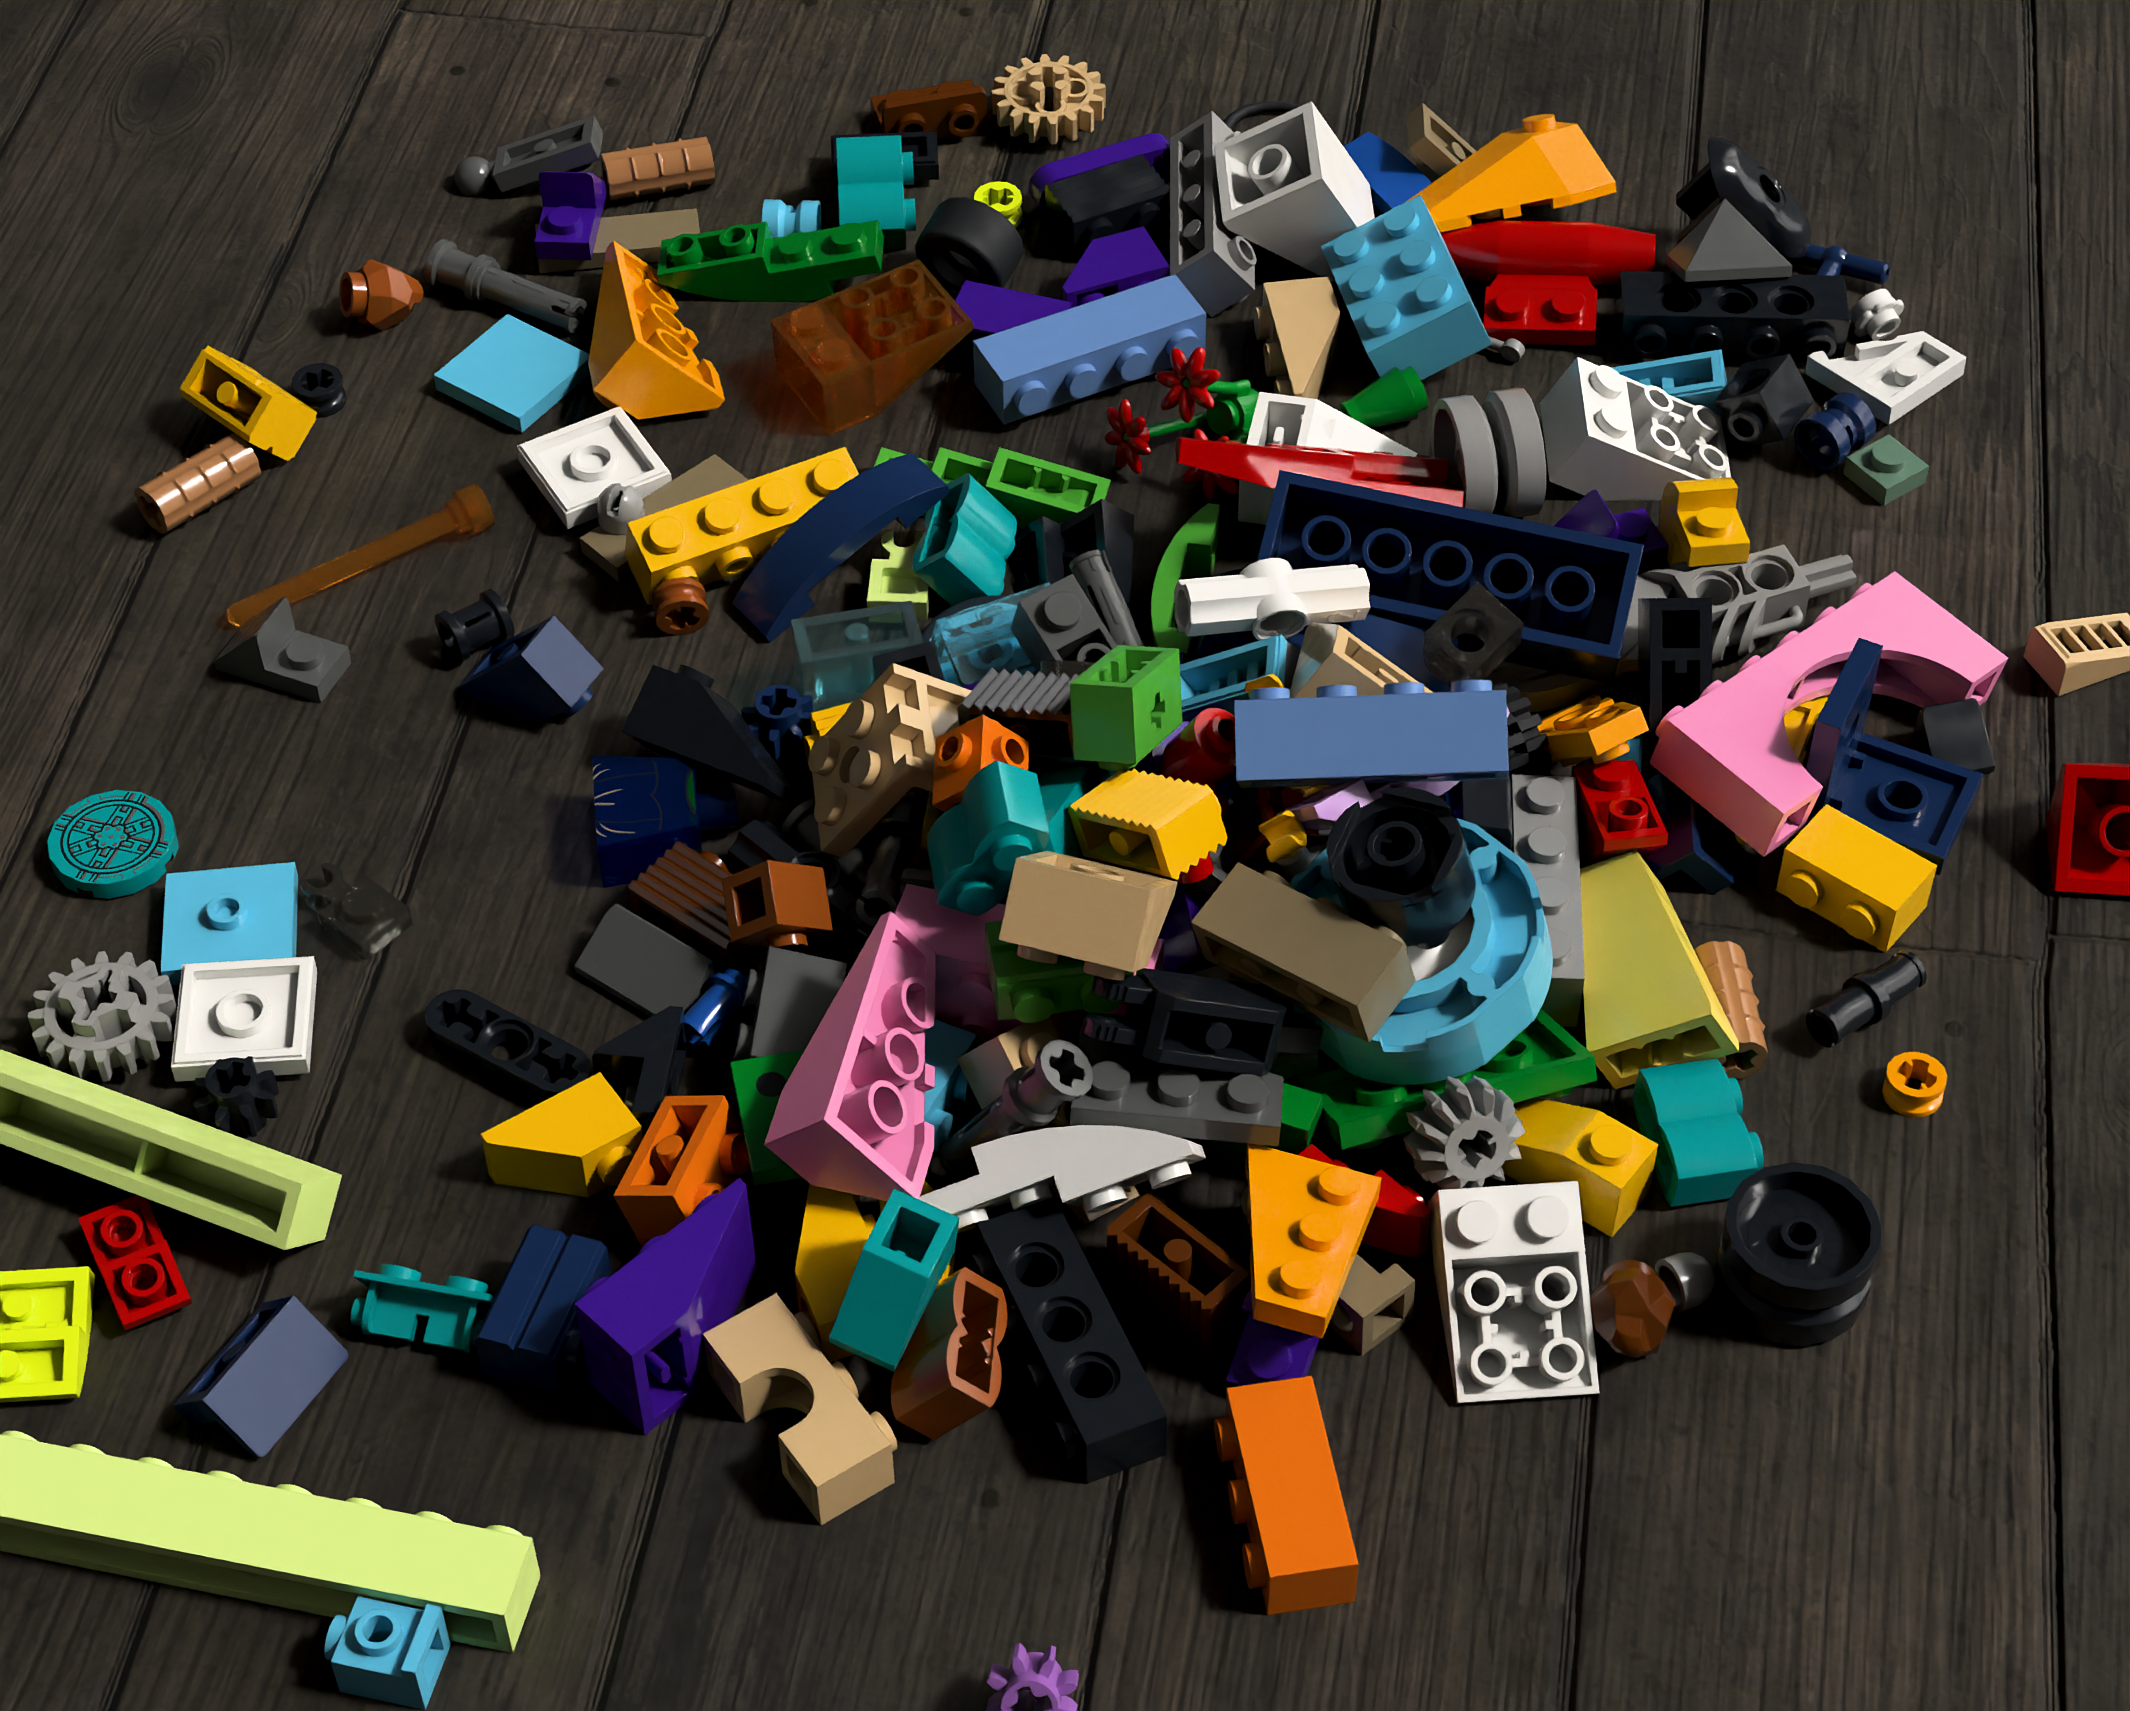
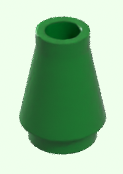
[1339,367,1428,429]

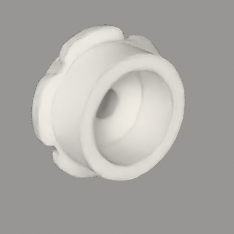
[1850,289,1904,340]

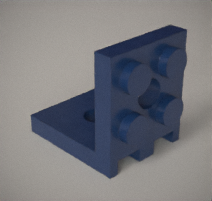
[1804,638,1983,875]

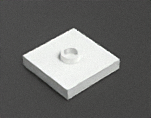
[516,406,672,529]
[171,956,317,1082]

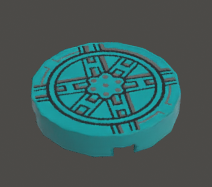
[47,790,179,899]

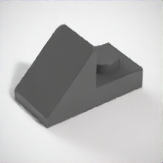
[214,597,352,703]

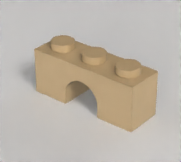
[703,1293,898,1525]

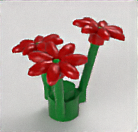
[1104,347,1259,501]

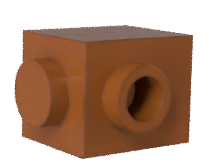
[721,860,833,952]

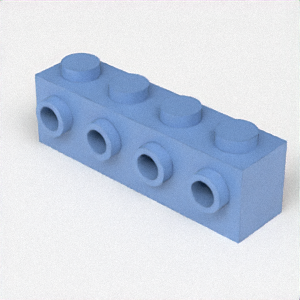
[973,274,1206,424]
[1234,680,1509,789]

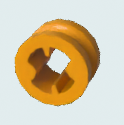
[1882,1052,1948,1118]

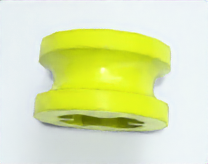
[974,181,1022,228]

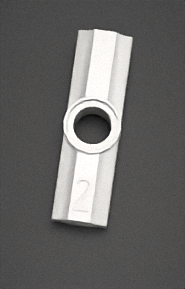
[1174,558,1370,640]

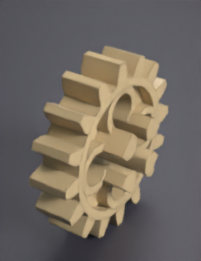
[992,54,1106,144]

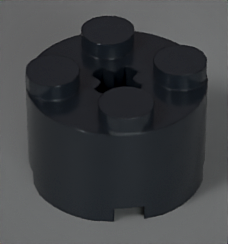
[1326,787,1476,949]

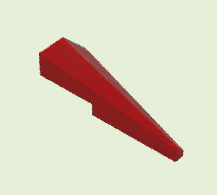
[1175,436,1465,507]

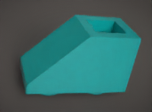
[829,1189,959,1372]

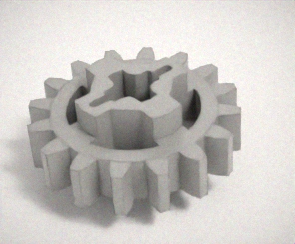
[28,951,177,1082]

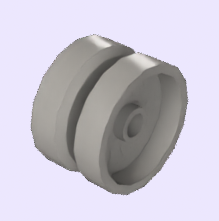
[1431,387,1546,518]

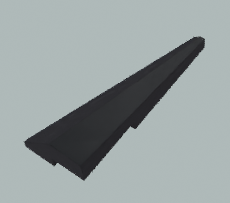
[1010,499,1134,611]

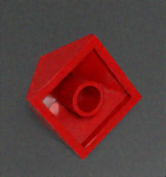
[2045,763,2130,896]

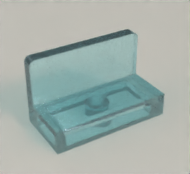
[931,582,1051,687]

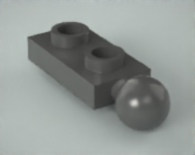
[454,115,603,197]

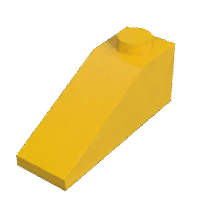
[1501,1097,1658,1237]

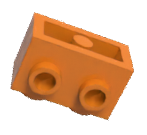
[613,1095,750,1247]

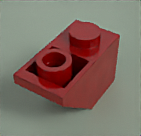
[1571,760,1668,865]

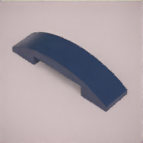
[732,453,951,643]

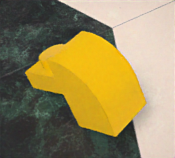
[1658,477,1750,567]

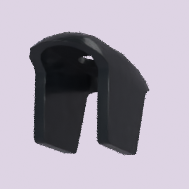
[1676,137,1811,258]

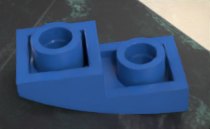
[1343,132,1431,214]

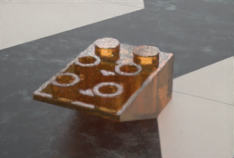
[770,259,974,436]

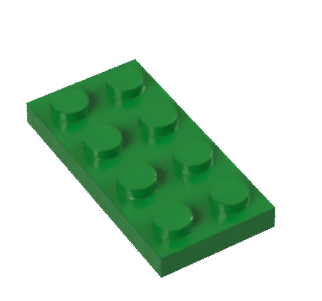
[1294,1009,1597,1150]

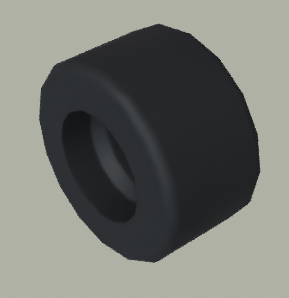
[915,197,1024,293]

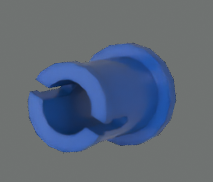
[684,968,750,1052]

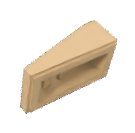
[2023,613,2130,696]

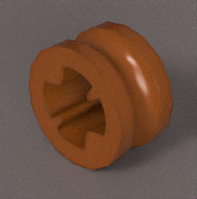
[652,578,709,635]

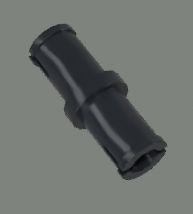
[1806,950,1927,1048]

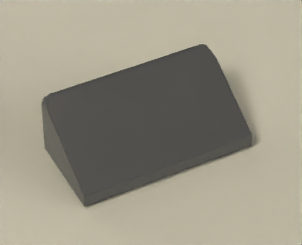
[575,904,715,1017]

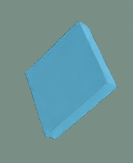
[434,314,590,433]

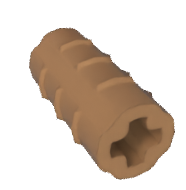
[600,136,715,201]
[134,433,261,534]
[1694,941,1768,1079]

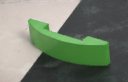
[1150,503,1220,657]

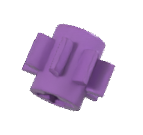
[986,1643,1079,1711]

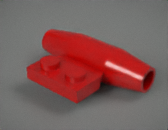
[1440,220,1656,346]

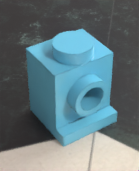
[324,1596,451,1710]

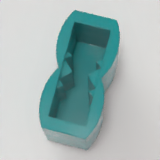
[836,135,916,250]
[912,473,1017,606]
[927,761,1049,916]
[1632,1058,1764,1207]

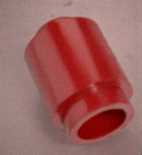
[1160,708,1236,787]

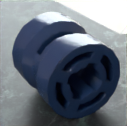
[1794,392,1876,470]

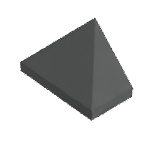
[1666,199,1792,282]

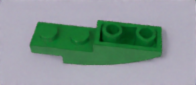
[657,220,884,302]

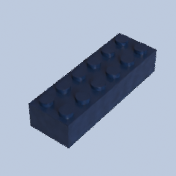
[1257,470,1644,684]

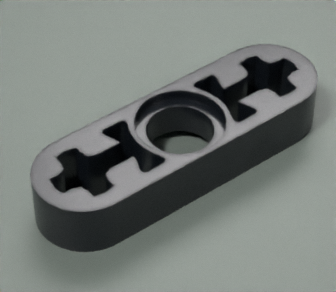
[425,989,592,1104]

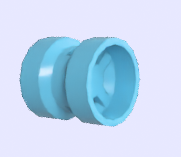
[762,199,822,238]

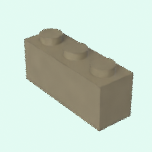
[1191,862,1416,1042]

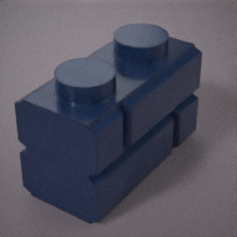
[474,1224,614,1394]

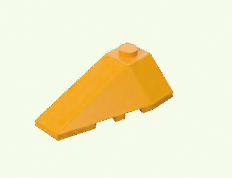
[1406,114,1617,232]
[588,240,725,420]

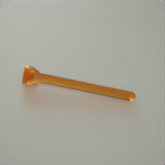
[226,483,495,627]

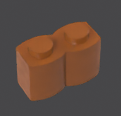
[891,1267,1008,1440]

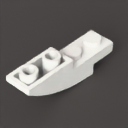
[919,1125,1206,1234]

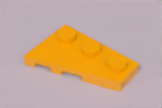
[1537,694,1649,767]
[1245,1143,1382,1339]

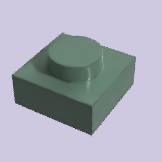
[1843,434,1929,506]

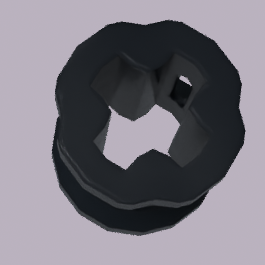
[434,589,515,663]

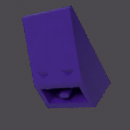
[575,1178,756,1435]

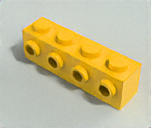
[625,447,859,605]

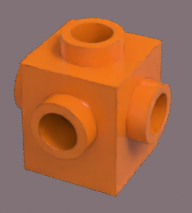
[932,714,1029,812]

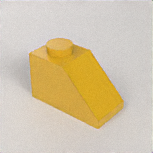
[481,1072,643,1197]

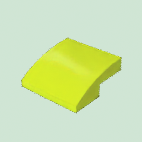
[0,1266,95,1403]

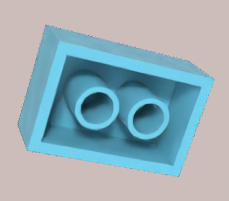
[1321,195,1492,380]

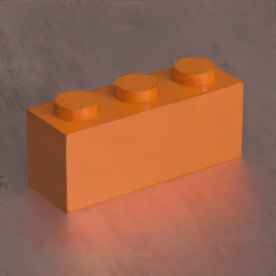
[1214,1376,1359,1615]

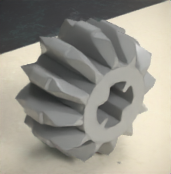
[1403,1075,1526,1190]

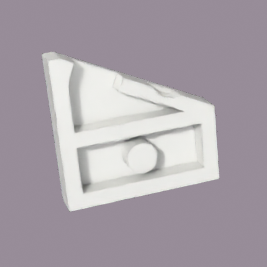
[1805,331,1966,425]

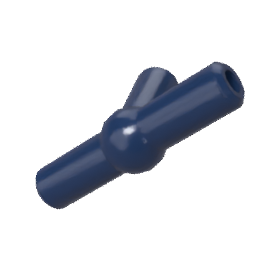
[1782,244,1890,284]

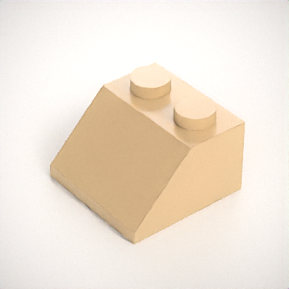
[998,851,1177,980]

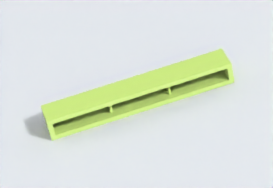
[0,1049,342,1250]
[0,1431,541,1653]

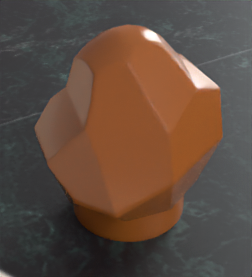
[339,260,424,331]

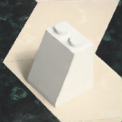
[1214,101,1375,282]

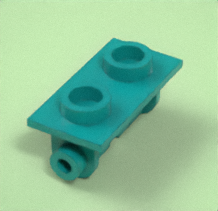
[351,1264,494,1354]

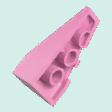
[764,911,936,1201]

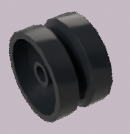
[1714,1162,1882,1347]

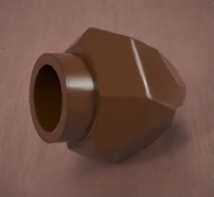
[1590,1260,1675,1358]

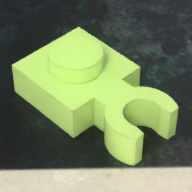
[867,530,931,620]

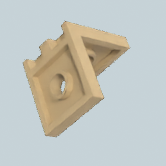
[808,663,972,858]

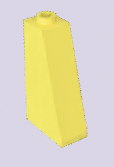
[1580,850,1739,1089]

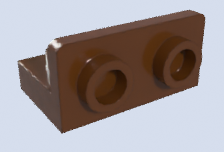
[870,80,987,143]

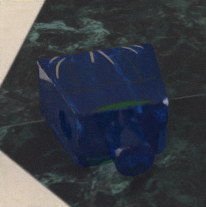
[592,756,739,888]

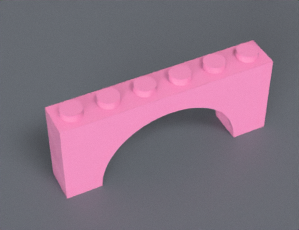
[1649,571,2008,857]

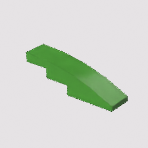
[874,447,1111,528]

